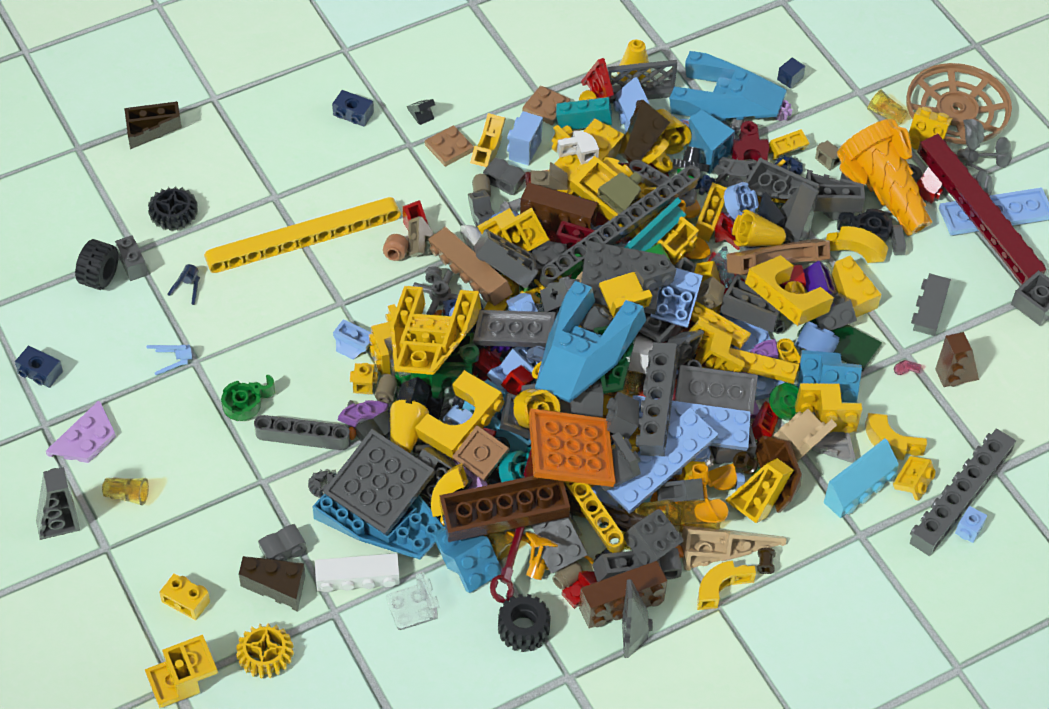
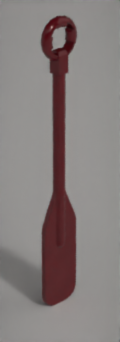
[490,450,533,604]

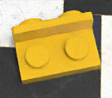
[893,456,936,501]

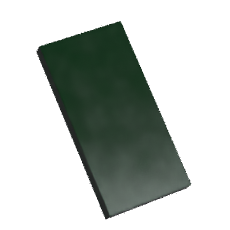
[797,318,882,372]

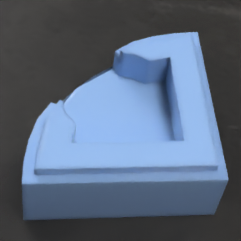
[735,472,746,491]

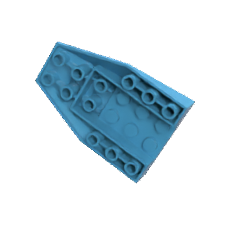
[312,494,443,560]

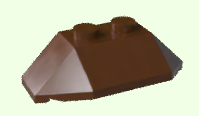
[755,436,802,513]

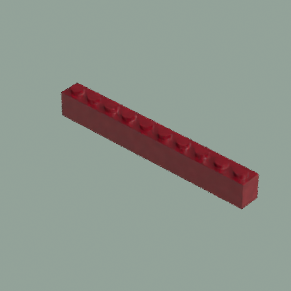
[917,134,1046,284]

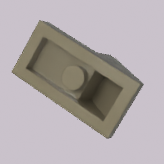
[531,162,567,190]
[408,216,434,257]

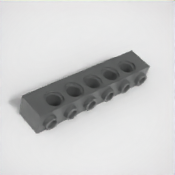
[636,342,679,457]

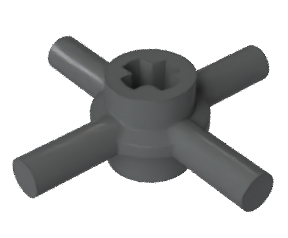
[413,270,458,315]

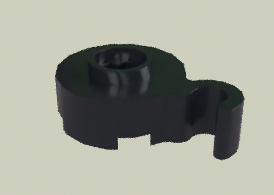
[836,209,893,242]

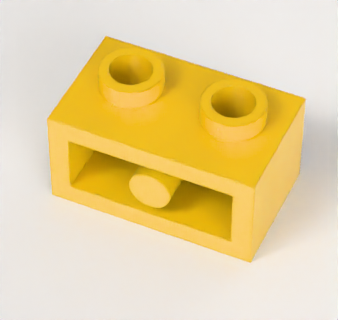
[159,573,210,621]

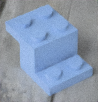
[487,347,539,393]

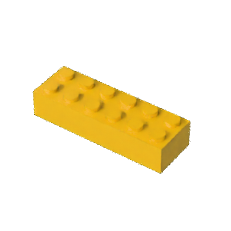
[548,119,625,197]

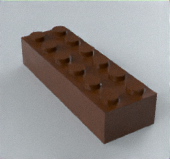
[439,476,570,542]

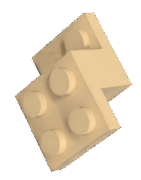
[772,409,837,462]

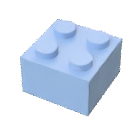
[507,111,543,166]

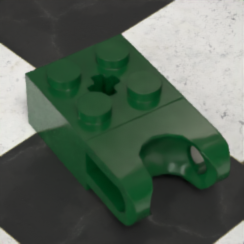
[431,333,474,399]

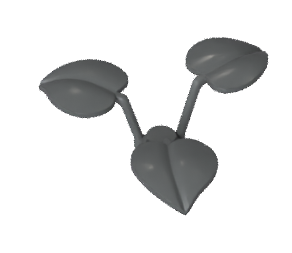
[957,119,1012,196]

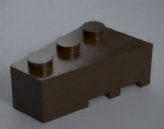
[124,101,182,150]
[239,556,305,612]

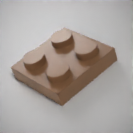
[522,85,571,126]
[425,125,474,167]
[452,426,509,482]

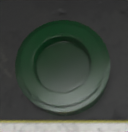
[460,344,480,364]

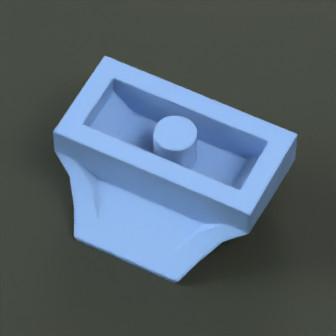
[333,319,371,359]

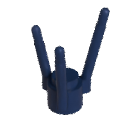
[167,264,200,305]

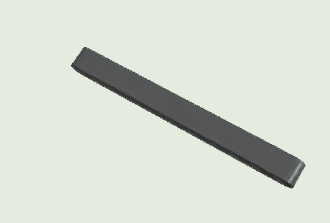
[540,165,701,287]

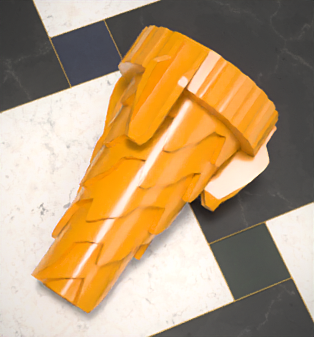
[837,119,932,236]

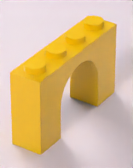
[745,255,834,326]
[415,370,505,459]

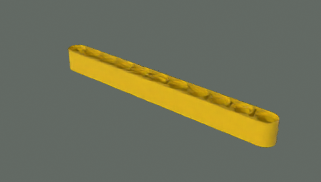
[204,197,401,273]

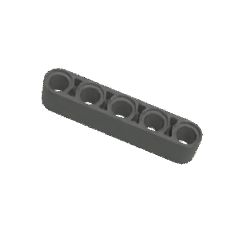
[254,415,350,450]

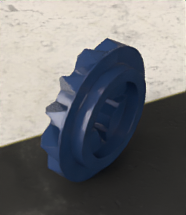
[775,155,803,175]

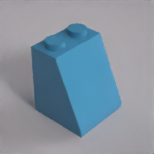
[688,109,735,174]

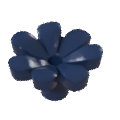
[695,175,715,195]

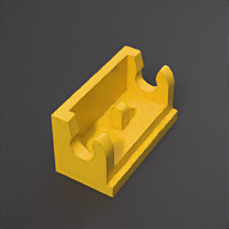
[768,129,810,160]

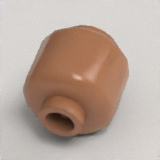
[383,234,409,261]

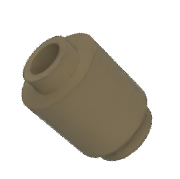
[472,174,491,197]
[375,374,398,403]
[552,561,583,590]

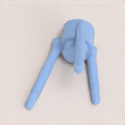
[146,344,192,375]

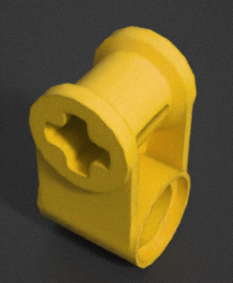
[777,338,801,371]

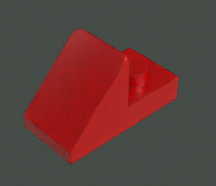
[715,213,740,250]
[474,347,502,382]
[561,571,597,609]

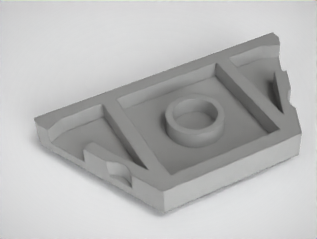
[812,412,855,463]

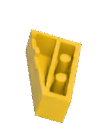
[832,255,881,318]

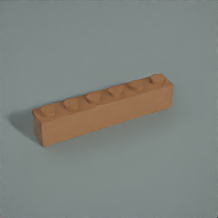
[428,226,512,306]

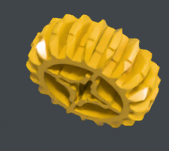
[236,623,294,679]

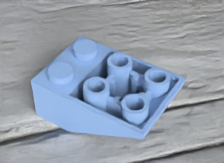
[650,268,703,328]

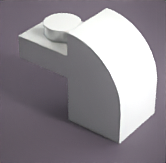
[557,131,599,165]

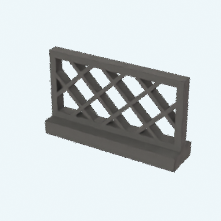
[607,60,678,104]

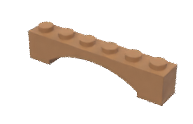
[727,239,830,275]

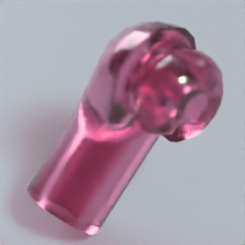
[894,360,921,375]

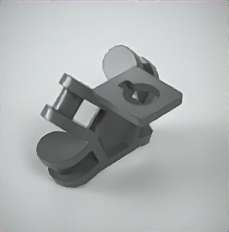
[714,157,757,188]

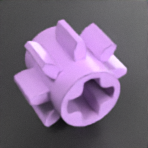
[774,100,792,121]

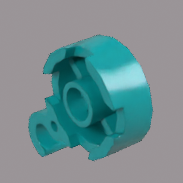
[499,447,531,482]

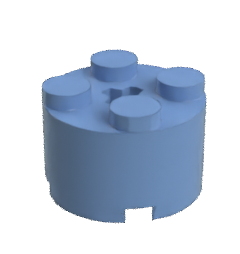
[794,321,839,353]

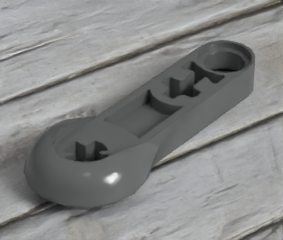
[629,160,697,207]

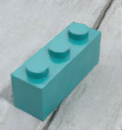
[556,97,612,130]

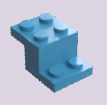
[797,350,862,403]
[432,526,502,593]

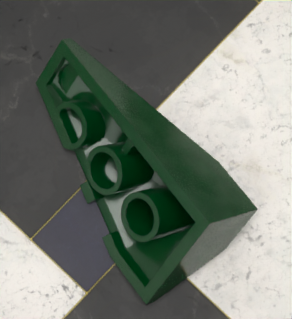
[594,326,635,394]

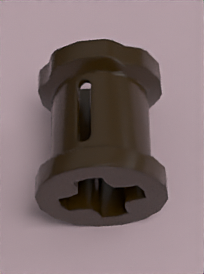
[733,451,758,475]
[757,547,776,574]

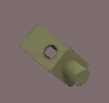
[597,172,642,214]

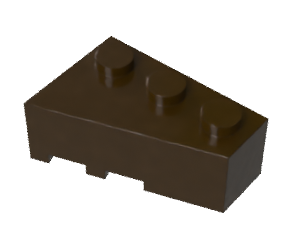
[618,100,670,163]

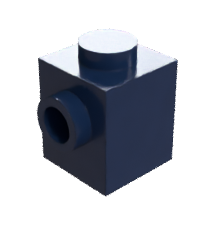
[777,57,806,89]

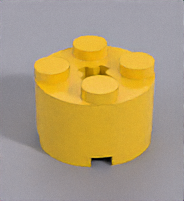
[513,389,560,429]

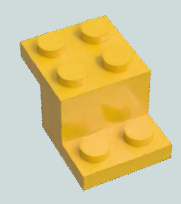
[477,208,549,252]
[369,304,396,376]
[689,319,745,372]
[795,383,862,433]
[145,634,218,709]

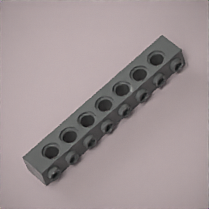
[909,428,1017,556]

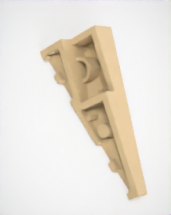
[681,526,787,570]

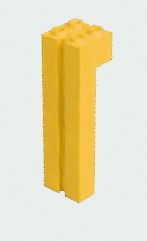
[570,156,699,265]

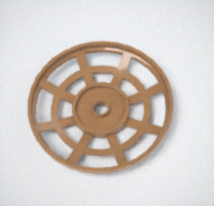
[906,63,1012,144]

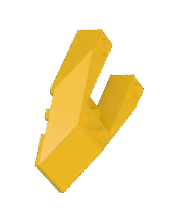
[390,286,481,375]

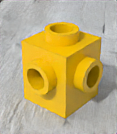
[350,363,378,394]

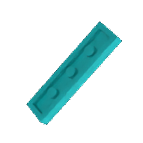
[624,197,686,251]

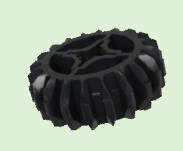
[148,186,198,231]

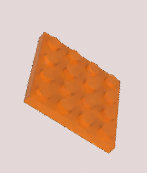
[528,408,615,487]

